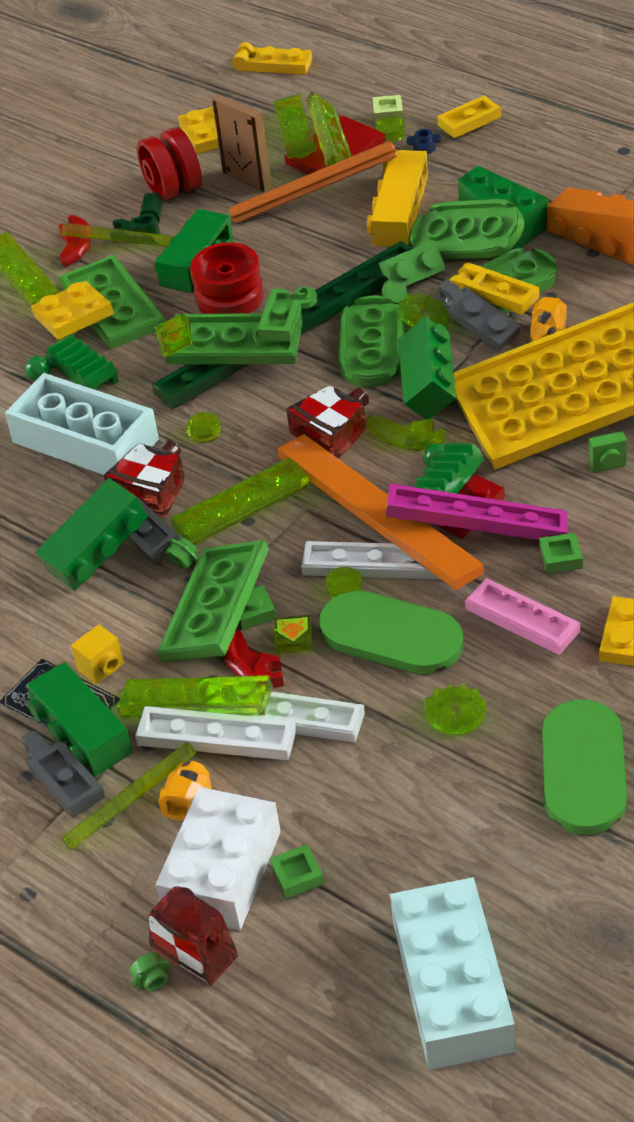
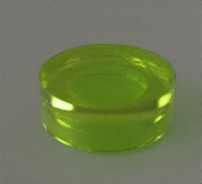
[376,117,405,142]
[187,412,222,443]
[325,567,363,599]

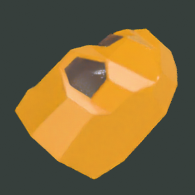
[530,297,567,342]
[158,761,211,821]

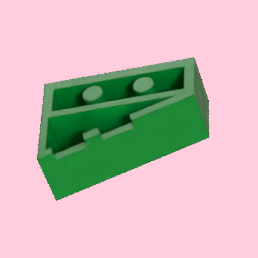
[458,165,548,253]

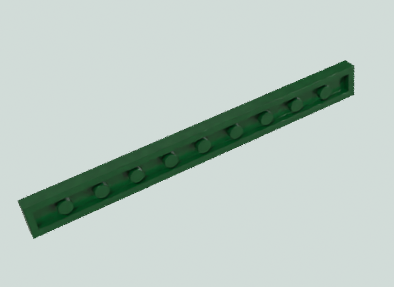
[152,241,414,409]

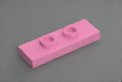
[465,578,580,655]

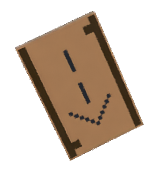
[212,94,272,192]

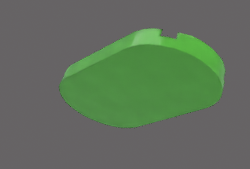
[410,199,524,260]
[481,248,557,314]
[338,295,405,387]
[320,591,464,674]
[542,699,627,835]

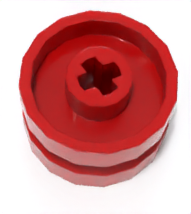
[136,127,202,202]
[190,242,263,314]

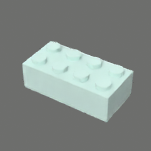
[5,373,159,481]
[390,877,516,1070]

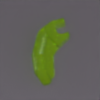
[366,415,446,451]

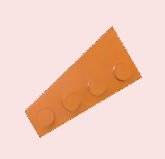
[547,187,634,266]

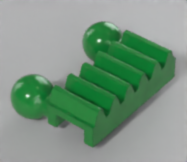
[25,333,119,391]
[411,443,484,494]

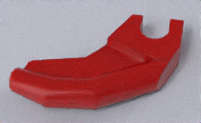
[58,214,93,267]
[223,631,284,689]

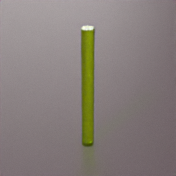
[62,223,175,247]
[61,742,196,850]

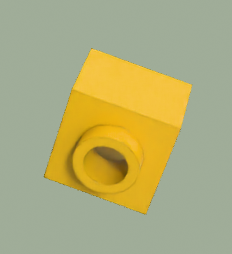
[71,624,124,684]

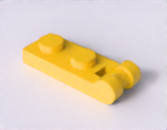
[232,42,312,75]
[449,263,539,315]

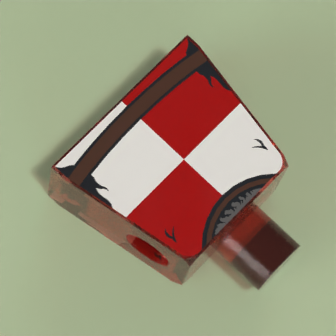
[286,386,369,459]
[104,440,185,517]
[148,886,238,986]

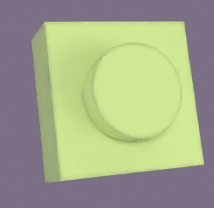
[373,95,403,123]

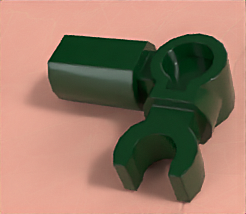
[110,192,163,243]

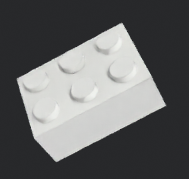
[155,787,281,931]

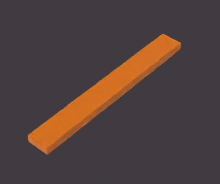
[277,434,484,590]

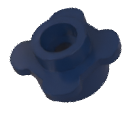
[406,129,441,154]

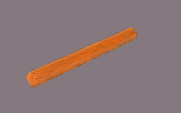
[229,141,397,224]

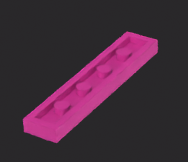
[386,483,567,540]

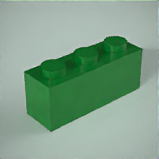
[155,209,233,293]
[398,316,456,421]
[35,478,148,591]
[26,662,133,777]

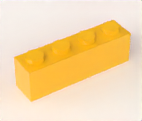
[367,150,428,247]

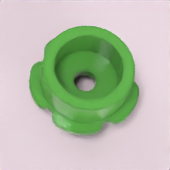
[165,537,198,570]
[130,952,171,992]

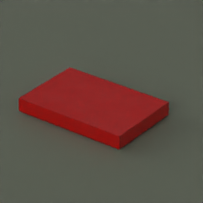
[284,115,385,175]

